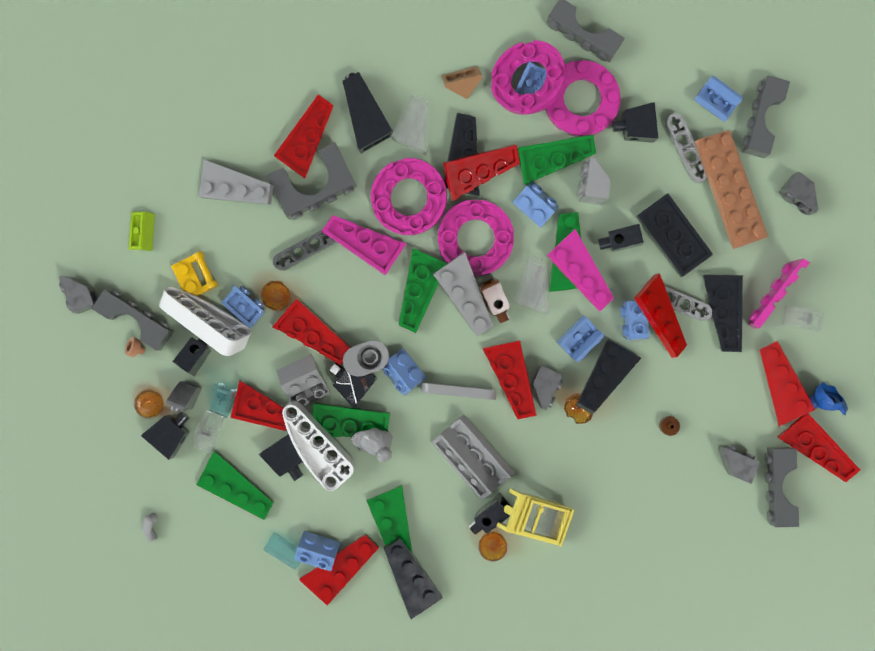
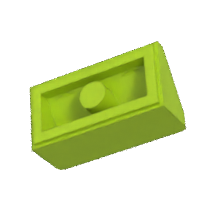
[128,212,155,251]

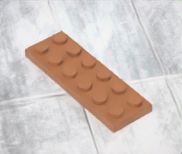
[694,130,768,249]

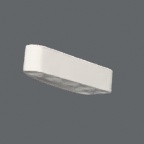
[159,287,251,356]
[282,400,355,491]

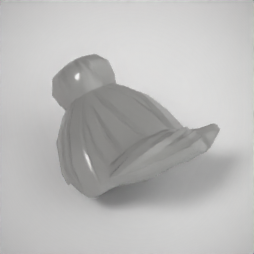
[351,428,393,462]

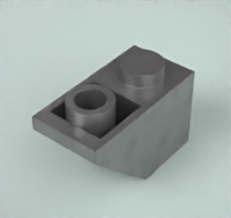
[779,171,818,215]
[59,275,97,314]
[532,365,563,410]
[165,380,202,412]
[718,444,760,484]

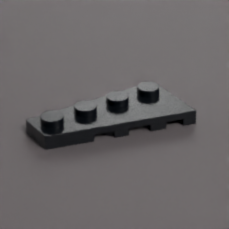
[443,113,480,196]
[702,275,743,352]
[576,340,641,414]
[384,536,443,619]

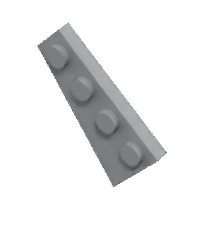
[198,160,274,205]
[433,252,493,337]

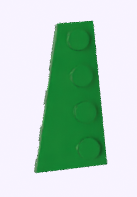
[517,135,596,186]
[548,212,581,292]
[399,248,448,333]
[312,402,390,440]
[196,450,274,520]
[367,485,413,554]

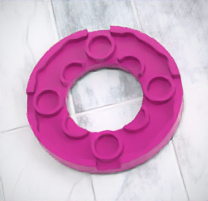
[491,40,567,115]
[545,60,621,137]
[371,158,447,236]
[438,200,514,276]

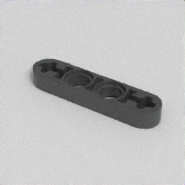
[273,229,337,271]

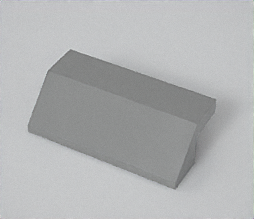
[431,415,514,500]

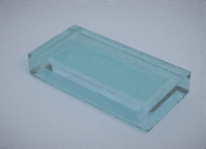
[263,532,300,570]

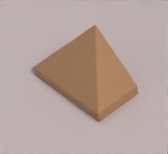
[441,66,482,99]

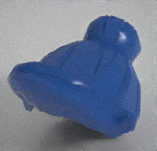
[808,382,848,415]

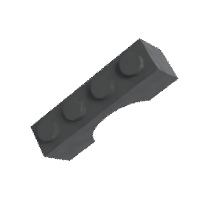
[546,0,625,63]
[742,75,790,158]
[91,289,174,351]
[765,447,799,527]

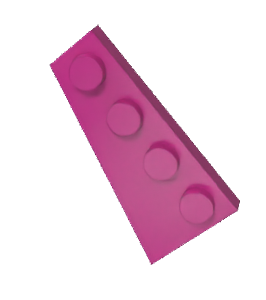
[321,215,406,275]
[547,229,614,312]
[748,258,810,329]

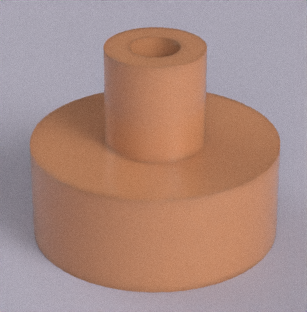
[125,337,145,357]

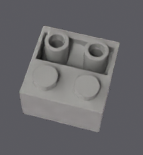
[577,157,611,205]
[277,354,331,406]

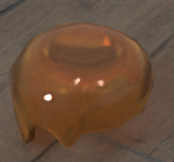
[261,281,291,311]
[133,388,164,418]
[564,393,593,424]
[478,531,507,562]

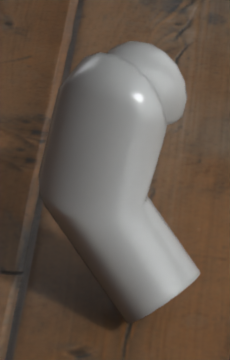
[141,513,158,543]

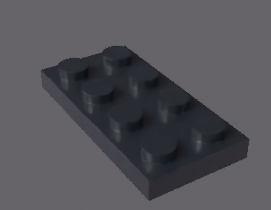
[636,193,713,277]

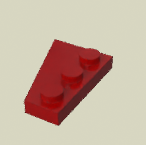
[230,380,292,431]

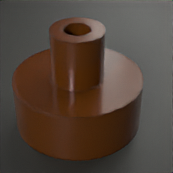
[659,416,680,436]

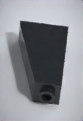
[342,72,394,154]

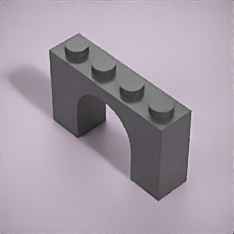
[267,142,357,220]

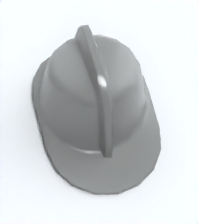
[343,341,389,377]

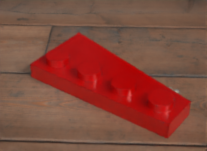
[274,94,334,179]
[443,144,520,201]
[634,273,687,358]
[272,299,352,365]
[483,340,537,419]
[760,341,816,426]
[777,413,861,482]
[299,534,379,605]

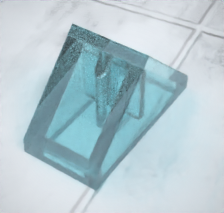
[209,383,237,418]

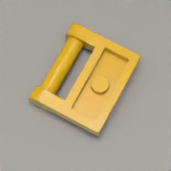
[171,251,219,296]

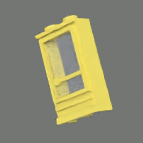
[497,489,574,547]

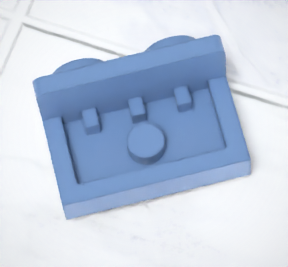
[515,62,547,95]
[694,76,743,122]
[513,182,559,228]
[221,285,266,328]
[620,301,650,340]
[557,315,604,362]
[382,348,427,395]
[295,531,341,571]

